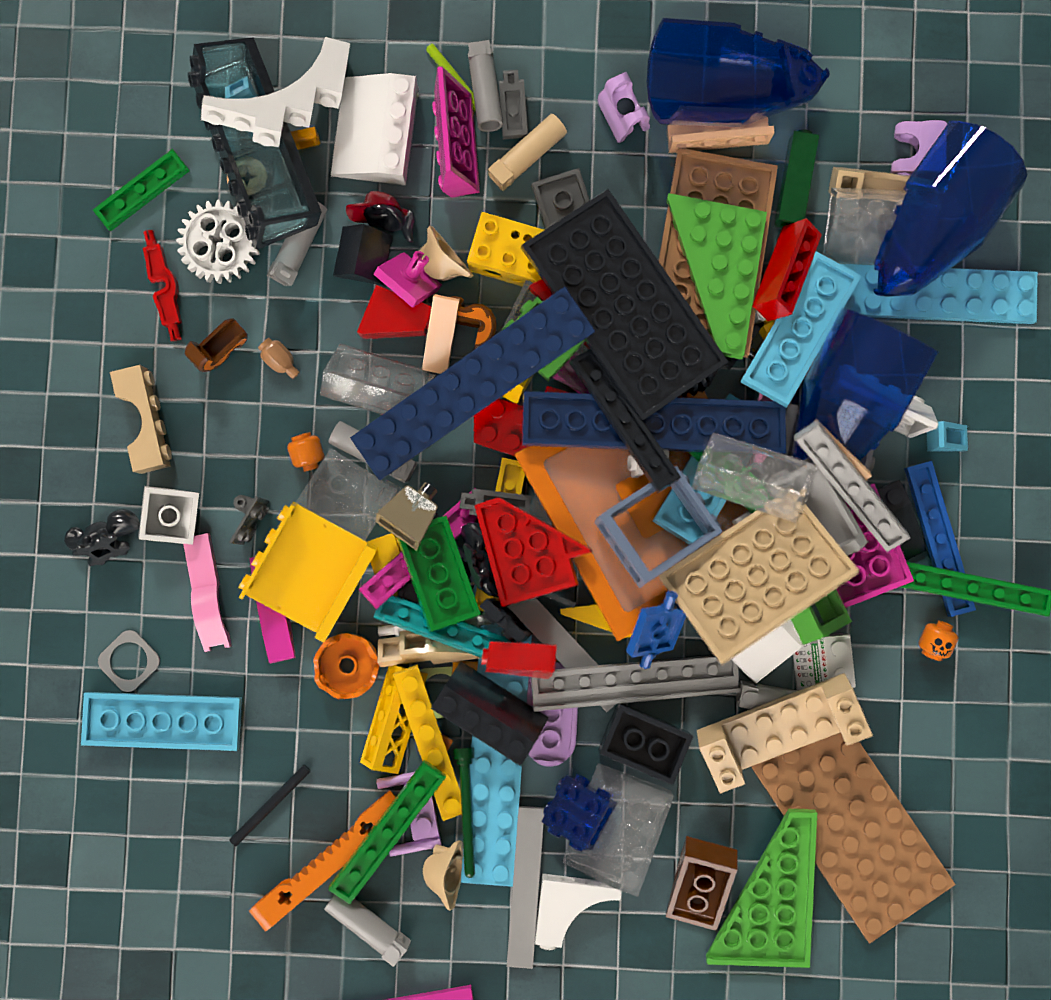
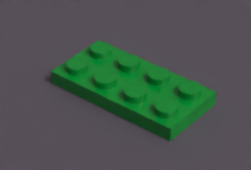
[397,515,481,632]

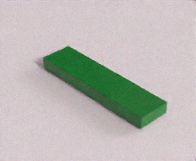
[93,149,190,232]

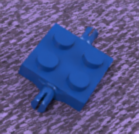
[626,591,686,669]

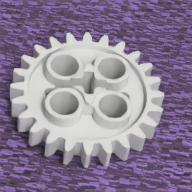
[176,200,260,284]

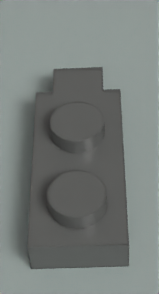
[499,70,528,139]
[459,489,531,516]

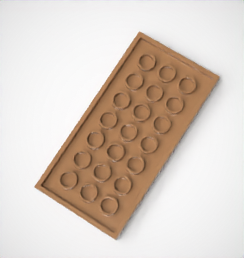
[658,148,778,358]
[751,732,956,944]

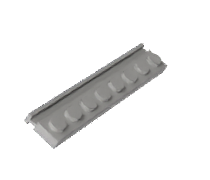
[531,655,740,711]

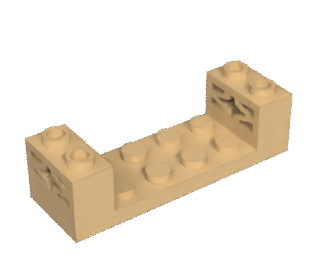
[697,673,872,793]

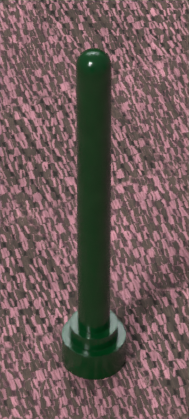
[453,748,475,878]

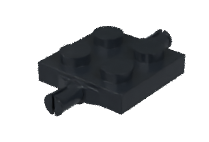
[480,598,533,643]

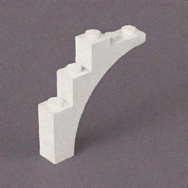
[201,37,350,148]

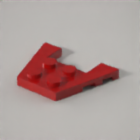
[474,386,569,456]

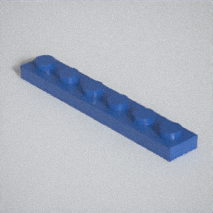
[904,461,976,617]

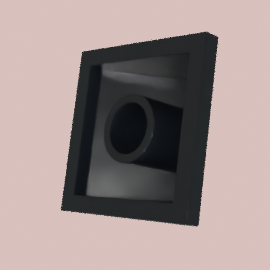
[333,224,393,286]

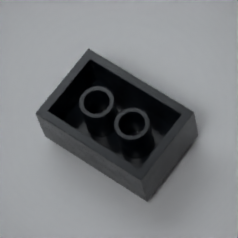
[598,703,694,785]

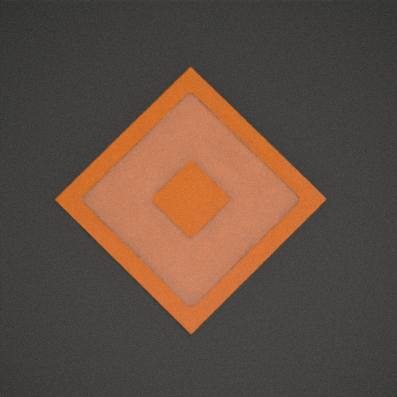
[514,391,749,641]

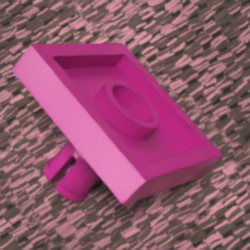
[374,251,442,308]

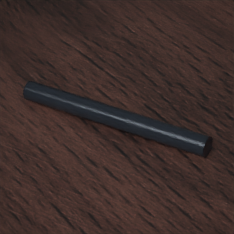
[229,765,311,847]

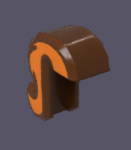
[451,296,496,350]
[185,318,248,372]

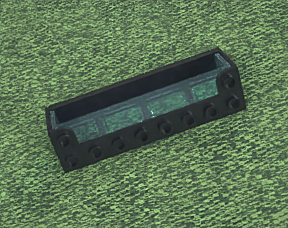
[188,37,322,249]

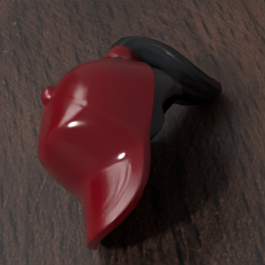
[346,191,415,243]

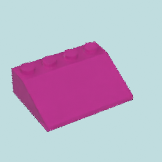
[432,66,480,198]
[836,483,914,608]

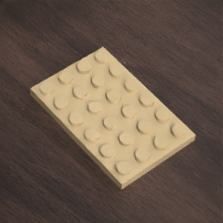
[659,487,859,665]

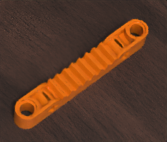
[249,790,396,931]

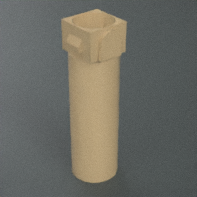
[488,114,567,191]

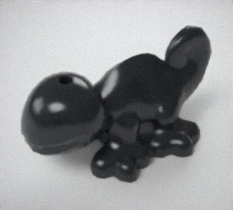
[64,509,140,566]
[457,522,499,598]

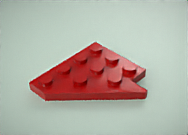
[474,497,593,607]

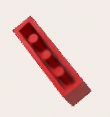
[752,218,822,321]

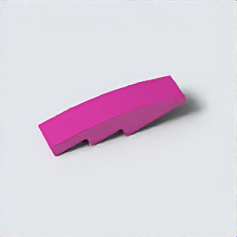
[249,557,296,664]

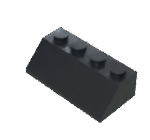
[431,661,549,766]

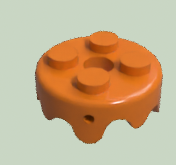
[313,633,380,699]

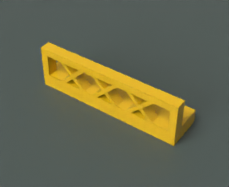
[360,665,428,774]

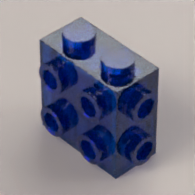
[541,774,617,852]

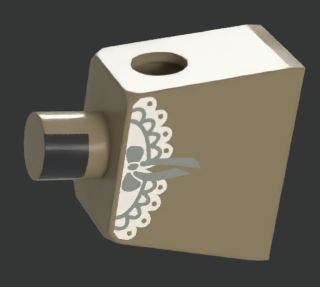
[375,482,438,550]

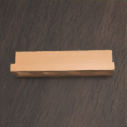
[667,116,774,153]

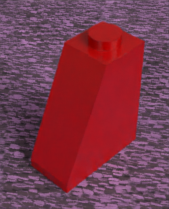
[357,285,432,339]
[481,642,557,679]

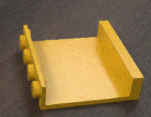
[238,501,377,642]

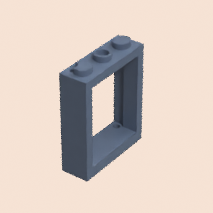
[594,466,723,589]

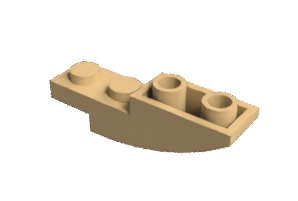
[377,630,480,667]

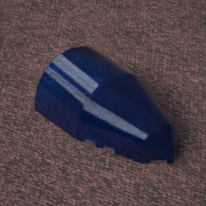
[646,18,830,127]
[873,121,1028,297]
[791,308,938,471]

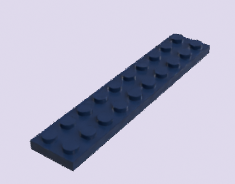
[350,287,596,481]
[522,391,786,455]

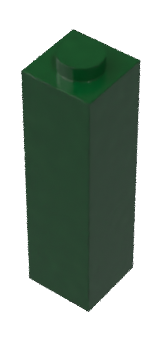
[774,129,819,228]

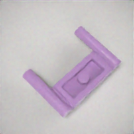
[377,772,442,857]

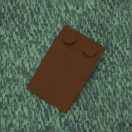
[666,836,738,931]

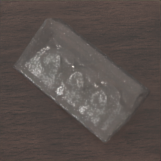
[320,343,436,415]
[692,433,817,523]

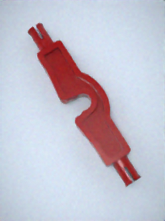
[143,230,182,342]

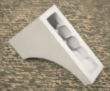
[535,874,622,950]

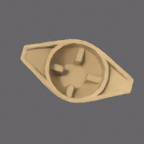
[419,226,474,281]
[423,841,463,911]

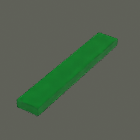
[900,562,1051,617]
[328,760,446,904]

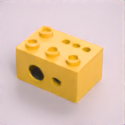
[467,212,544,288]

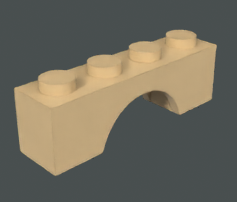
[828,167,942,208]
[110,365,172,474]

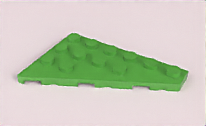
[666,193,767,359]
[706,809,817,968]

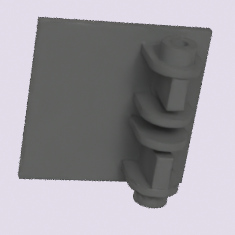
[229,495,269,545]

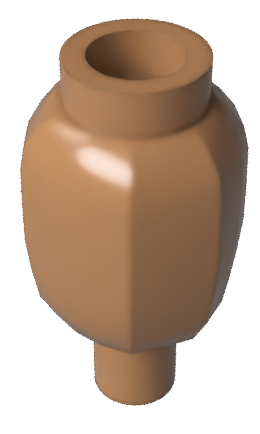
[258,338,300,379]

